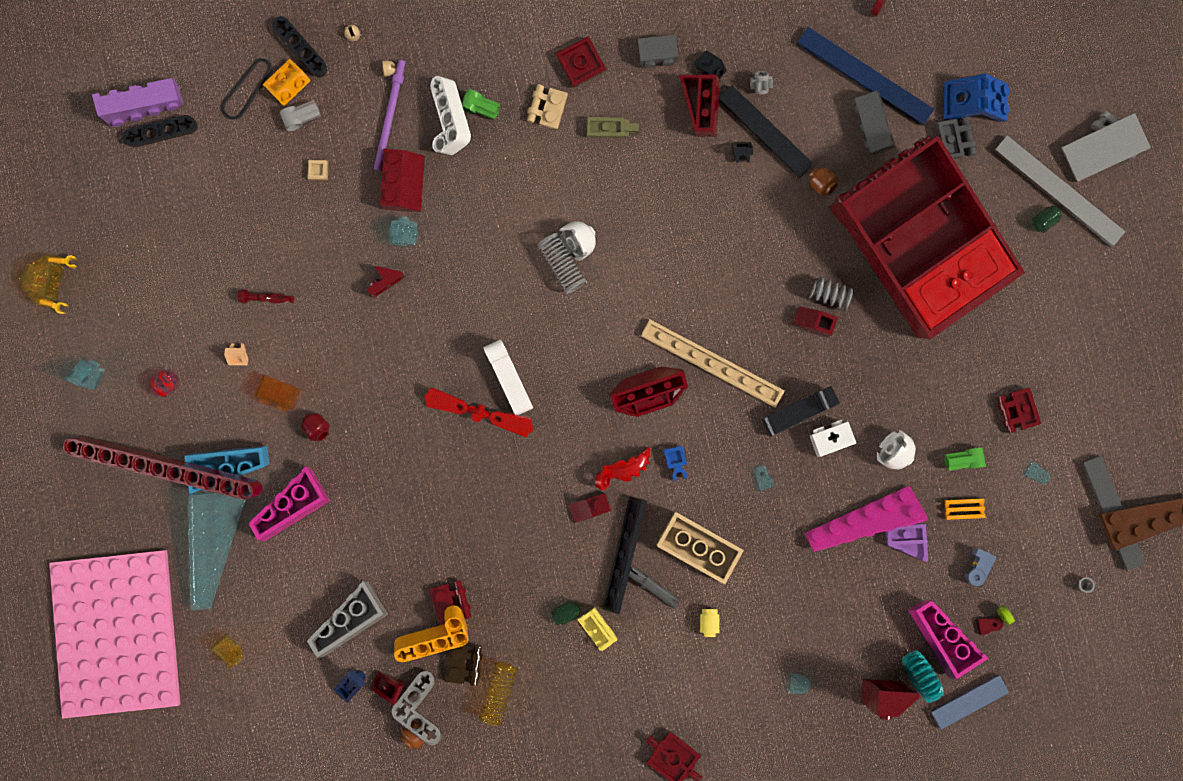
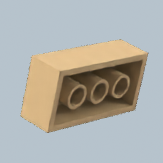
[656,511,744,584]

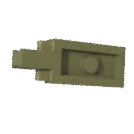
[586,117,639,138]

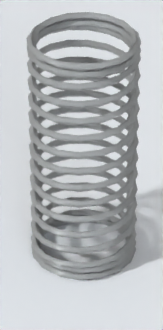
[537,233,586,294]

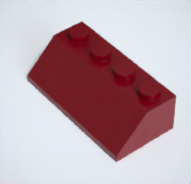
[862,679,920,720]

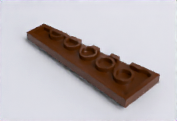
[1099,498,1183,550]

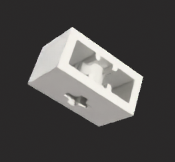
[809,420,856,457]

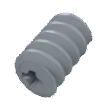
[809,277,853,311]

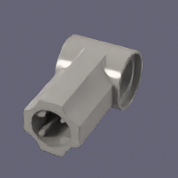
[280,100,321,131]

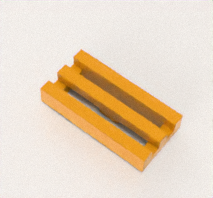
[944,499,986,520]

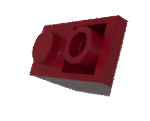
[792,306,838,338]

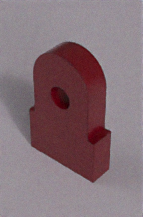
[977,617,1004,635]

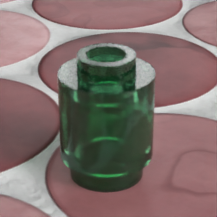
[1032,206,1062,233]
[551,600,581,626]

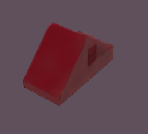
[367,266,405,298]
[569,493,611,523]

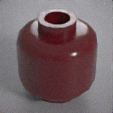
[301,413,330,442]

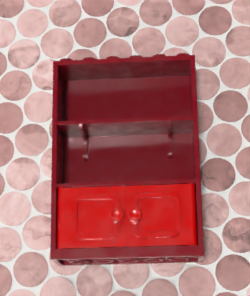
[831,135,1025,339]

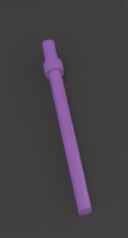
[373,60,405,172]

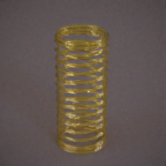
[478,662,518,726]

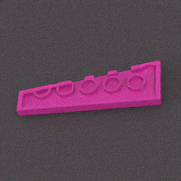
[805,486,928,552]

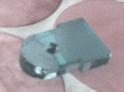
[1024,461,1051,484]
[755,466,775,491]

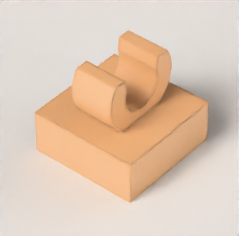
[224,344,248,365]

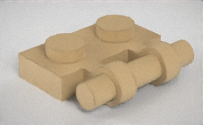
[527,84,568,131]

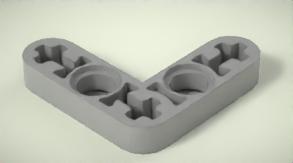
[392,671,441,745]

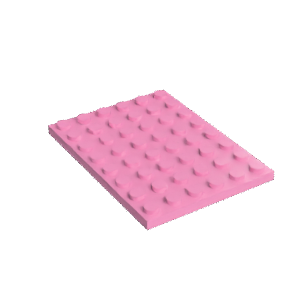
[49,550,180,718]

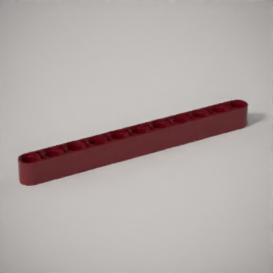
[63,436,262,500]

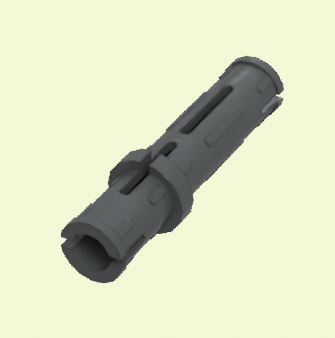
[629,565,681,609]

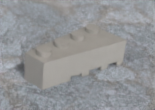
[307,581,388,658]

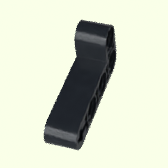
[762,386,840,437]

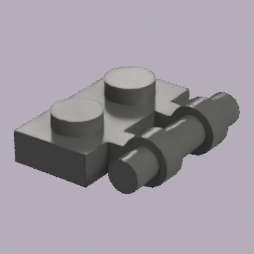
[936,117,976,159]

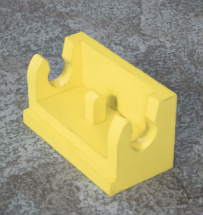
[577,607,618,651]

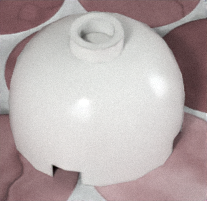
[559,221,596,261]
[877,430,916,470]

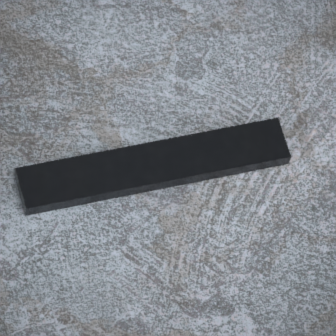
[719,85,813,178]
[602,496,647,614]

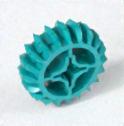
[902,650,944,703]

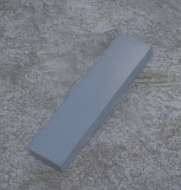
[930,675,1009,730]

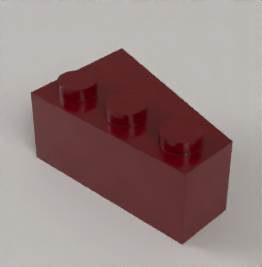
[679,75,720,137]

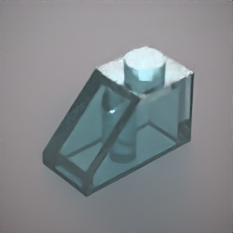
[64,359,105,390]

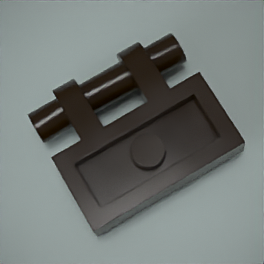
[444,644,483,685]

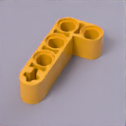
[394,606,468,662]

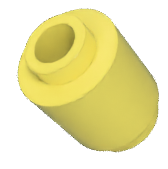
[700,609,719,637]

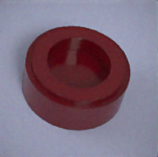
[871,0,886,17]

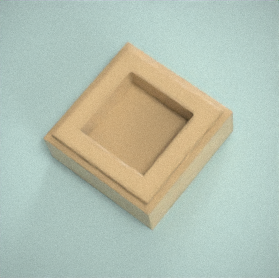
[308,160,328,180]

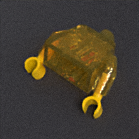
[18,255,77,314]

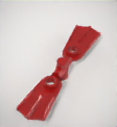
[424,387,534,437]

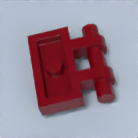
[997,387,1041,434]
[429,580,471,625]

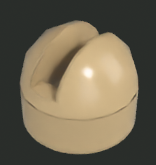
[344,25,360,41]
[382,61,396,76]

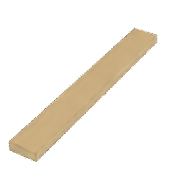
[640,319,785,408]

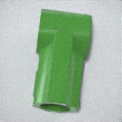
[461,89,500,120]
[944,447,986,470]

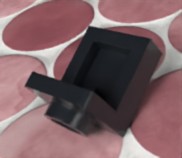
[694,50,727,79]

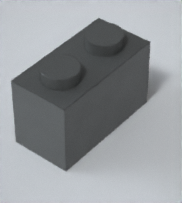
[637,35,678,68]

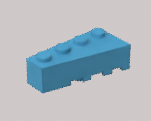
[185,445,270,494]

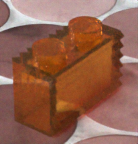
[254,375,302,412]

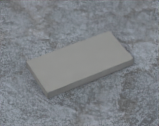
[1061,113,1151,182]

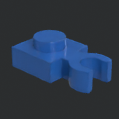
[664,446,687,481]

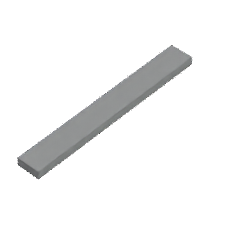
[994,135,1125,247]

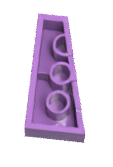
[92,78,184,127]

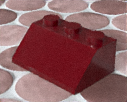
[380,149,425,212]

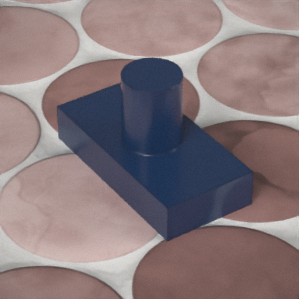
[334,669,366,703]

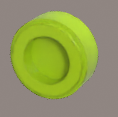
[997,605,1015,625]

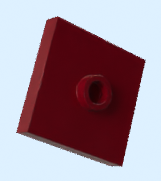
[555,36,606,88]

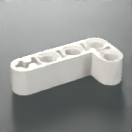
[430,76,471,155]
[483,339,533,415]

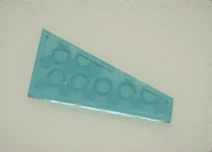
[188,492,245,611]

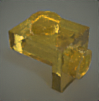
[211,634,243,669]

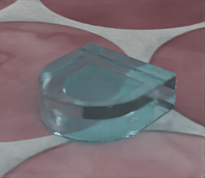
[789,673,810,695]

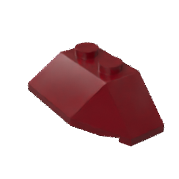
[610,366,688,417]

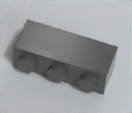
[853,90,896,155]

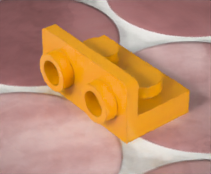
[263,59,310,106]

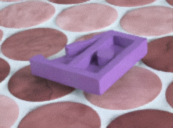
[886,524,928,562]

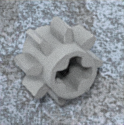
[750,71,773,94]

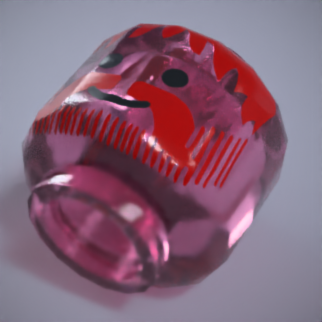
[150,369,180,398]

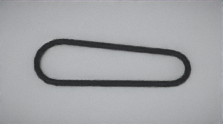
[222,58,271,119]

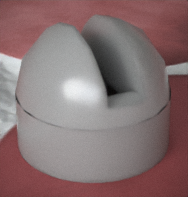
[1078,577,1095,593]

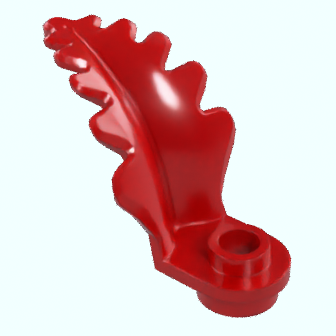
[595,447,651,491]

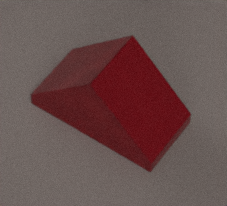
[371,671,406,705]

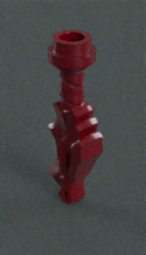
[237,289,294,304]

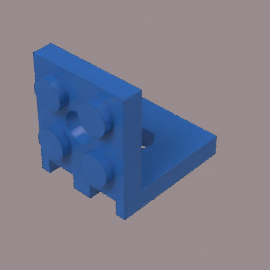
[944,73,1010,122]

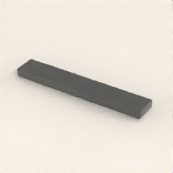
[1081,456,1146,571]

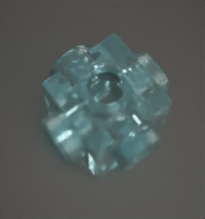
[389,217,418,247]

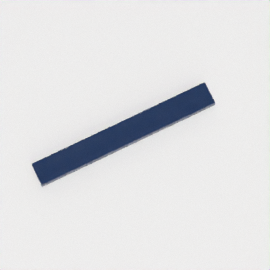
[797,27,934,126]

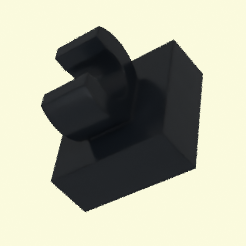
[732,142,753,163]

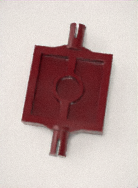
[645,731,703,781]

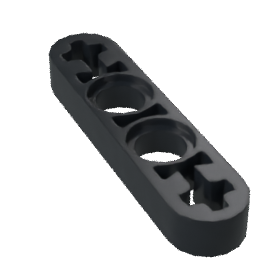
[272,16,328,77]
[123,115,198,147]

